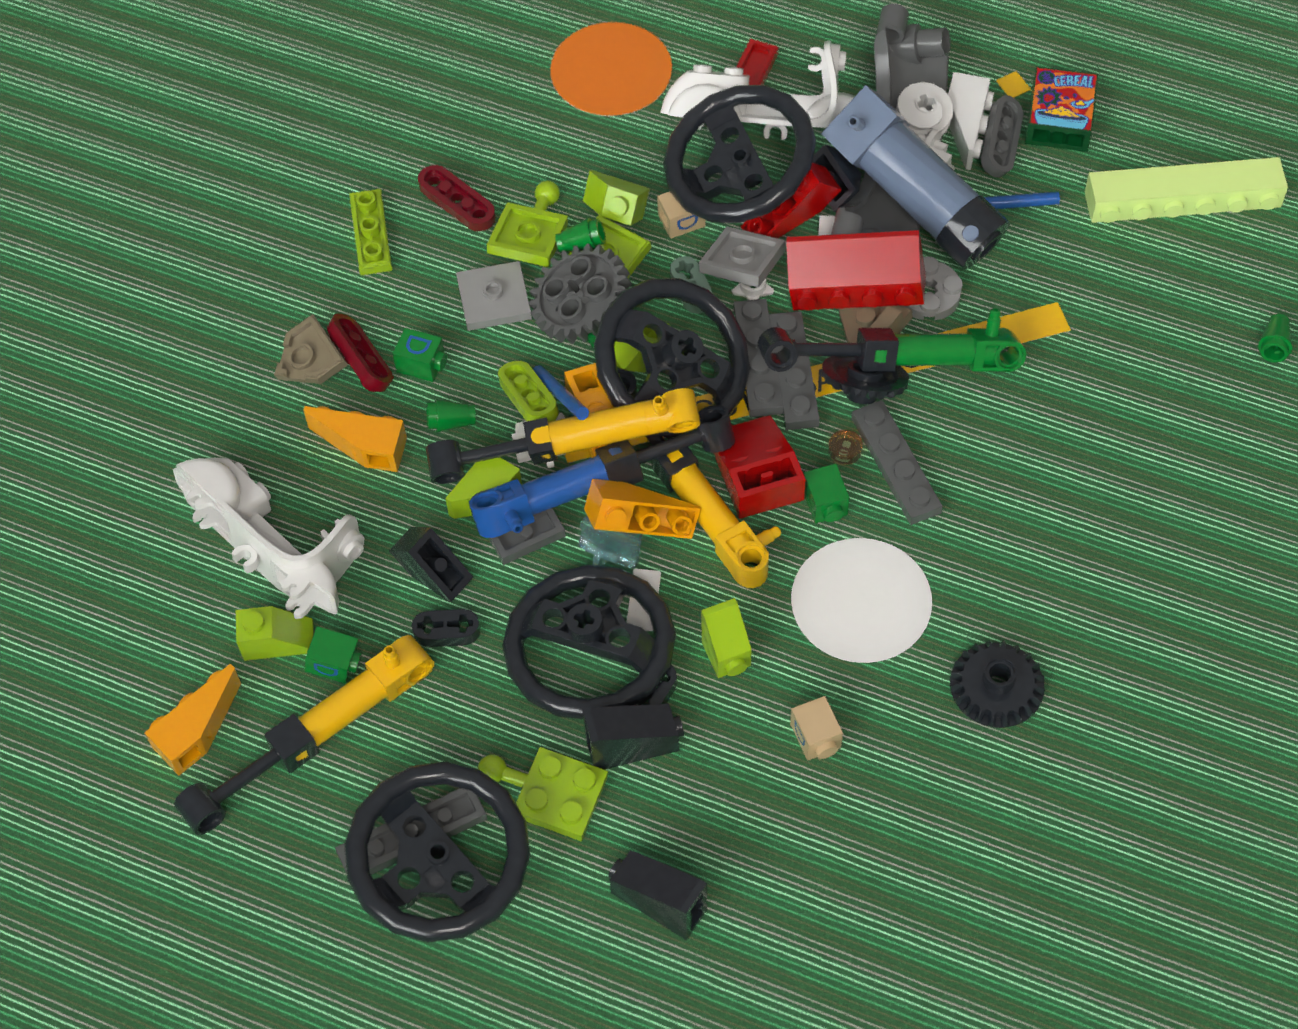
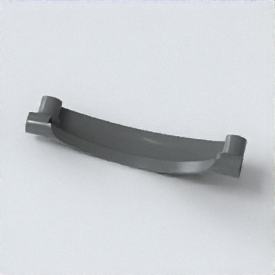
[831,4,951,235]

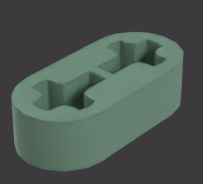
[670,256,712,314]

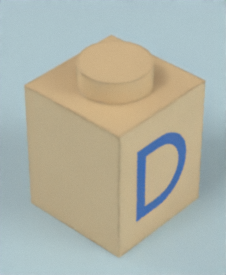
[657,192,706,239]
[790,696,843,761]

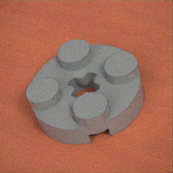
[903,256,963,320]

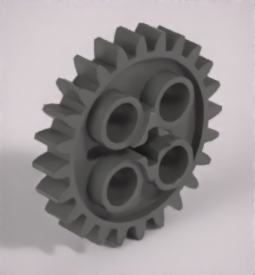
[529,244,632,344]

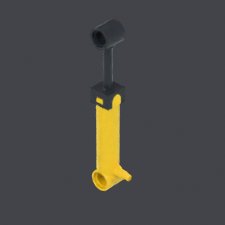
[426,388,701,484]

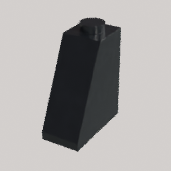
[582,704,684,770]
[608,850,707,940]

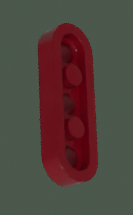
[418,165,496,231]
[327,313,394,392]

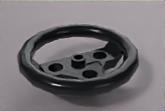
[663,85,816,223]
[594,278,750,438]
[502,564,676,719]
[344,761,531,943]

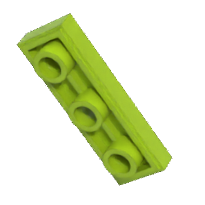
[349,189,392,275]

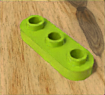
[498,361,559,422]

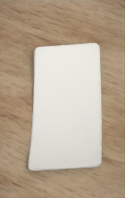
[626,569,661,631]

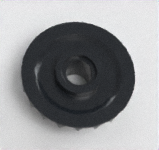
[821,356,909,404]
[950,639,1045,728]

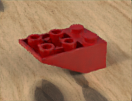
[713,415,806,519]

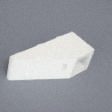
[948,72,994,170]

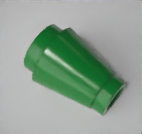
[555,218,606,253]
[1258,314,1292,363]
[426,399,476,433]

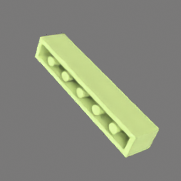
[1084,157,1288,223]

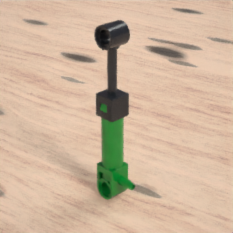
[758,308,1026,372]

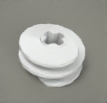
[896,82,953,136]

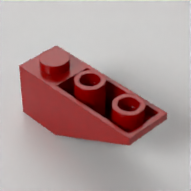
[741,162,841,238]

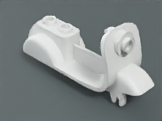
[660,40,855,140]
[173,457,365,619]

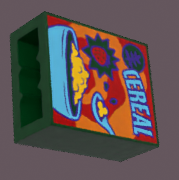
[1025,66,1098,152]

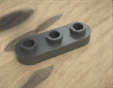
[981,95,1023,178]

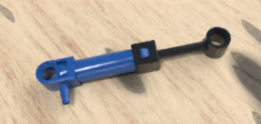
[469,405,736,538]

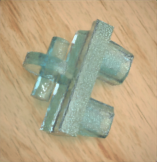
[578,516,643,570]

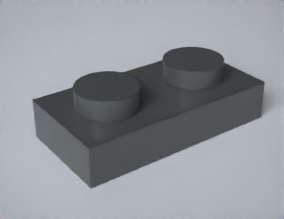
[488,508,566,565]

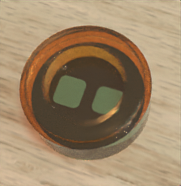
[828,430,863,465]

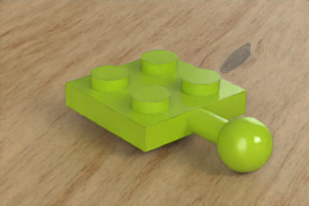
[487,181,568,267]
[477,747,608,841]

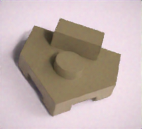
[839,306,913,343]
[274,314,348,384]

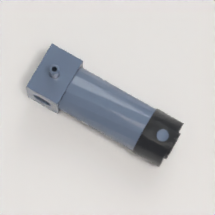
[821,85,1010,270]

